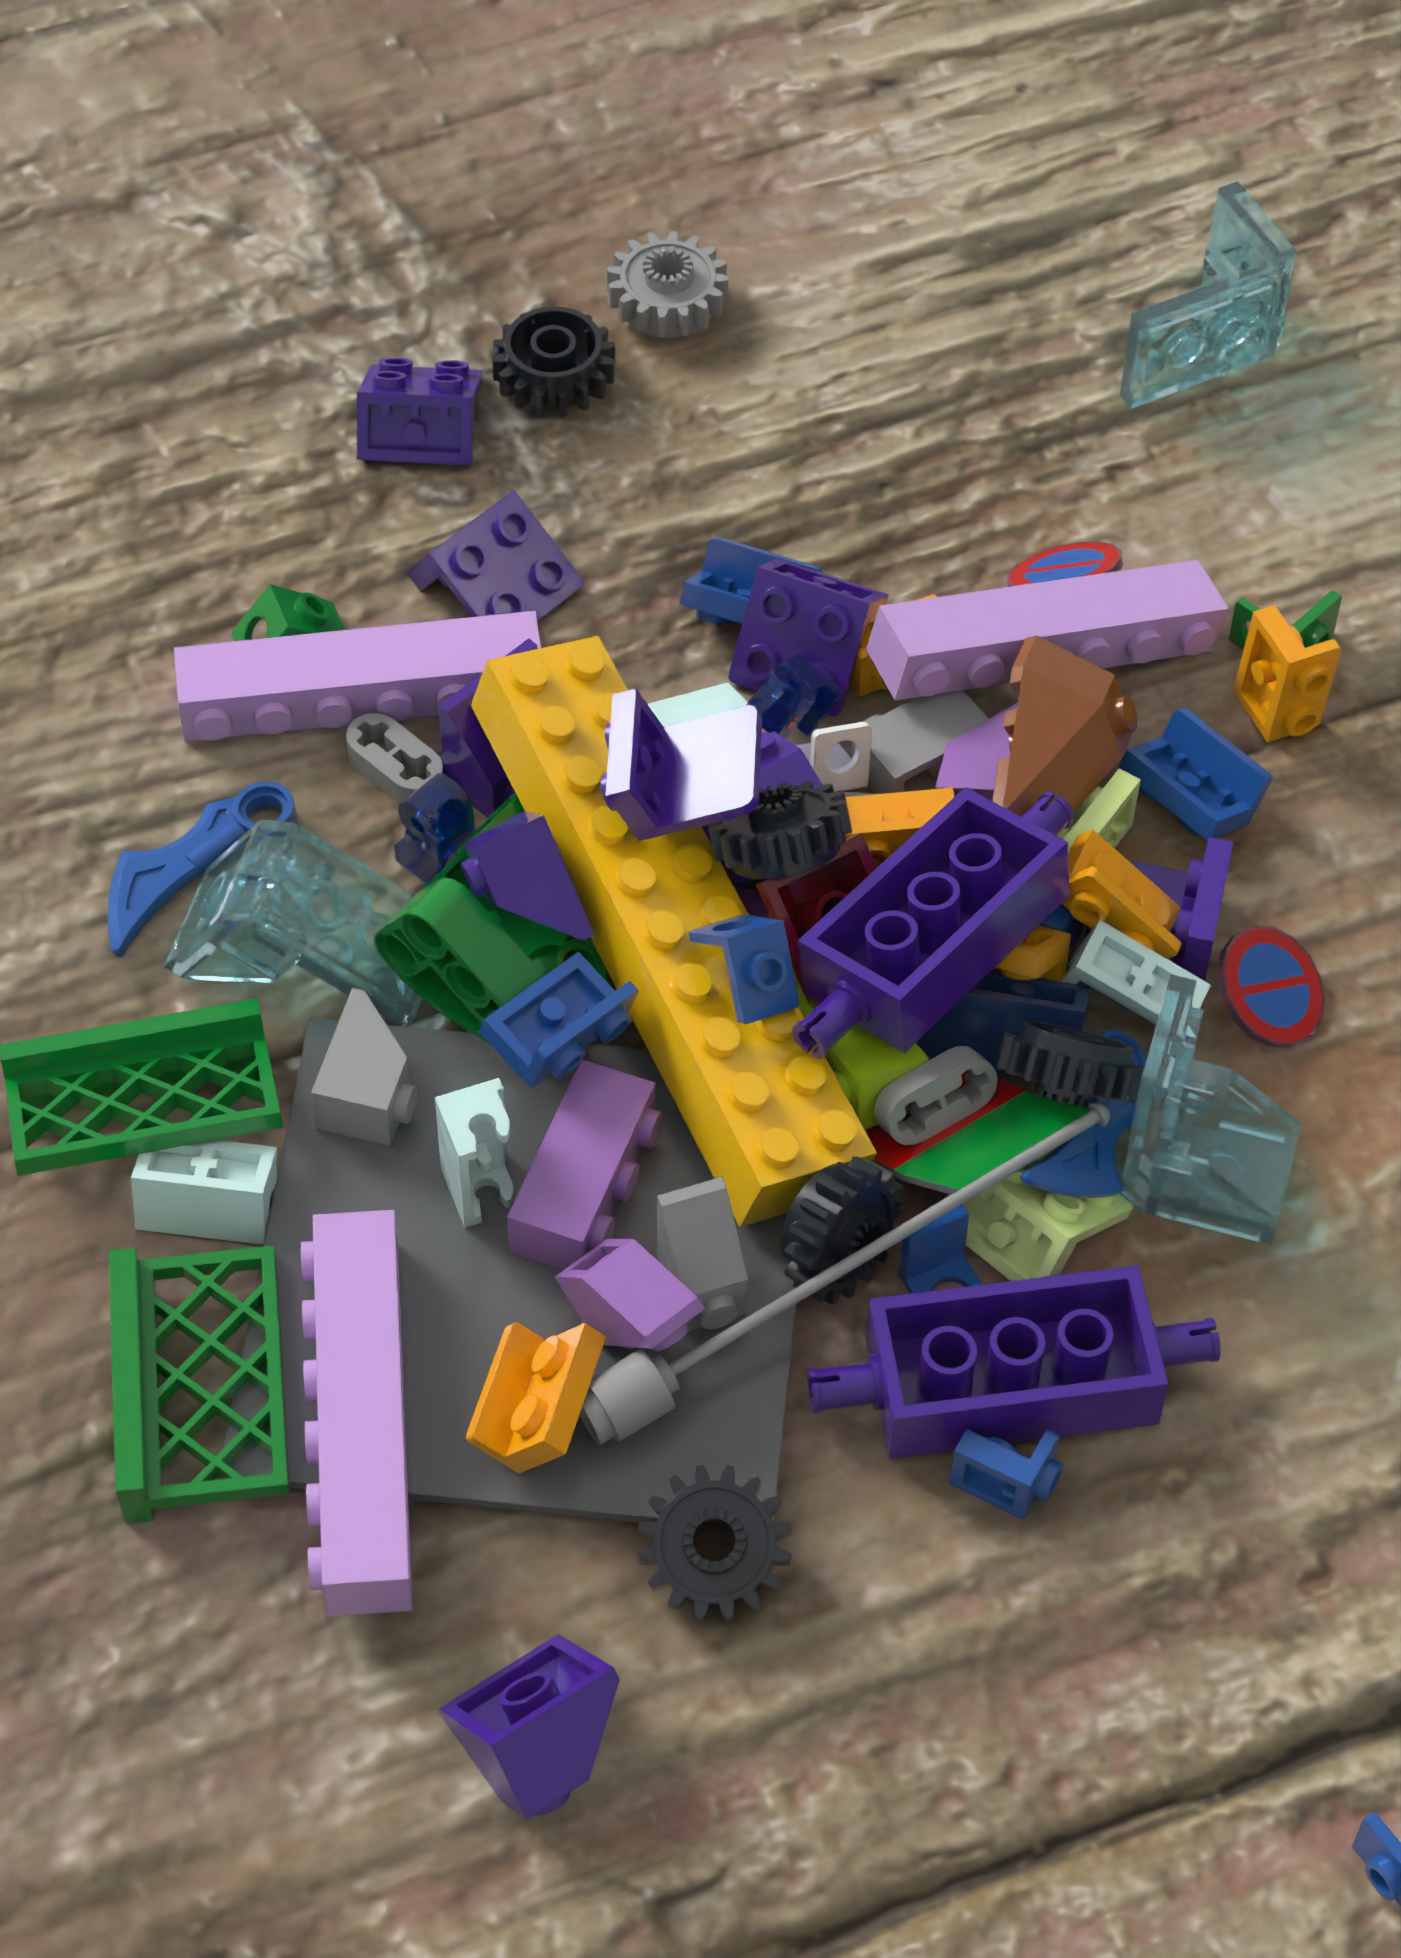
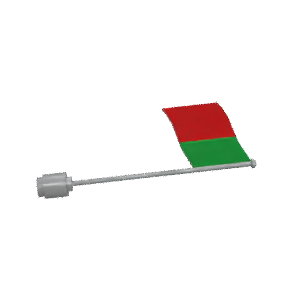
[579,1070,1110,1445]

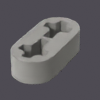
[346,713,444,808]
[874,1046,998,1145]

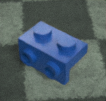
[679,536,822,624]
[1117,708,1272,841]
[479,952,639,1089]

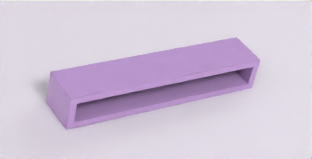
[866,560,1229,700]
[174,611,541,742]
[301,1210,413,1617]

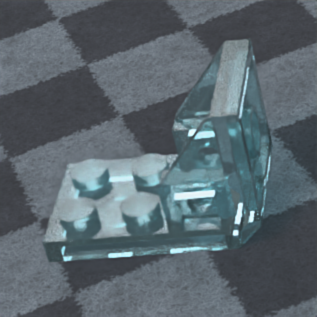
[1120,181,1297,409]
[164,819,422,1026]
[1121,974,1302,1245]

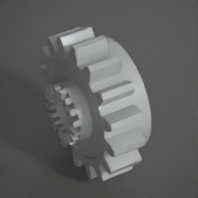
[607,231,729,338]

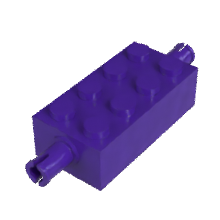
[792,787,1074,1059]
[807,1265,1221,1459]

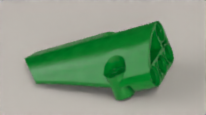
[374,793,608,1042]

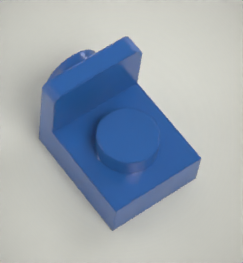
[949,1429,1064,1520]

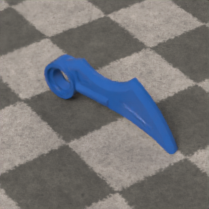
[108,781,298,957]
[1020,1029,1149,1198]

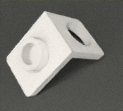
[796,722,872,792]

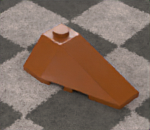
[992,635,1137,816]

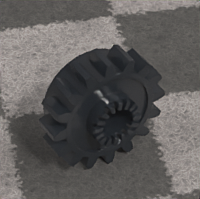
[492,307,615,416]
[708,781,853,880]
[996,1020,1145,1107]
[781,1156,905,1305]
[638,1465,792,1623]

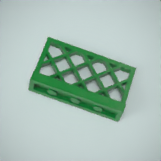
[0,998,283,1176]
[109,1245,290,1524]

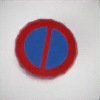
[1007,541,1123,587]
[1217,925,1325,1048]

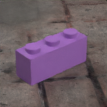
[507,1059,663,1270]

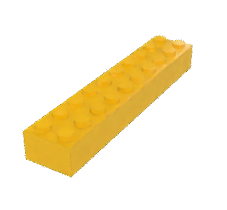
[471,635,877,1227]

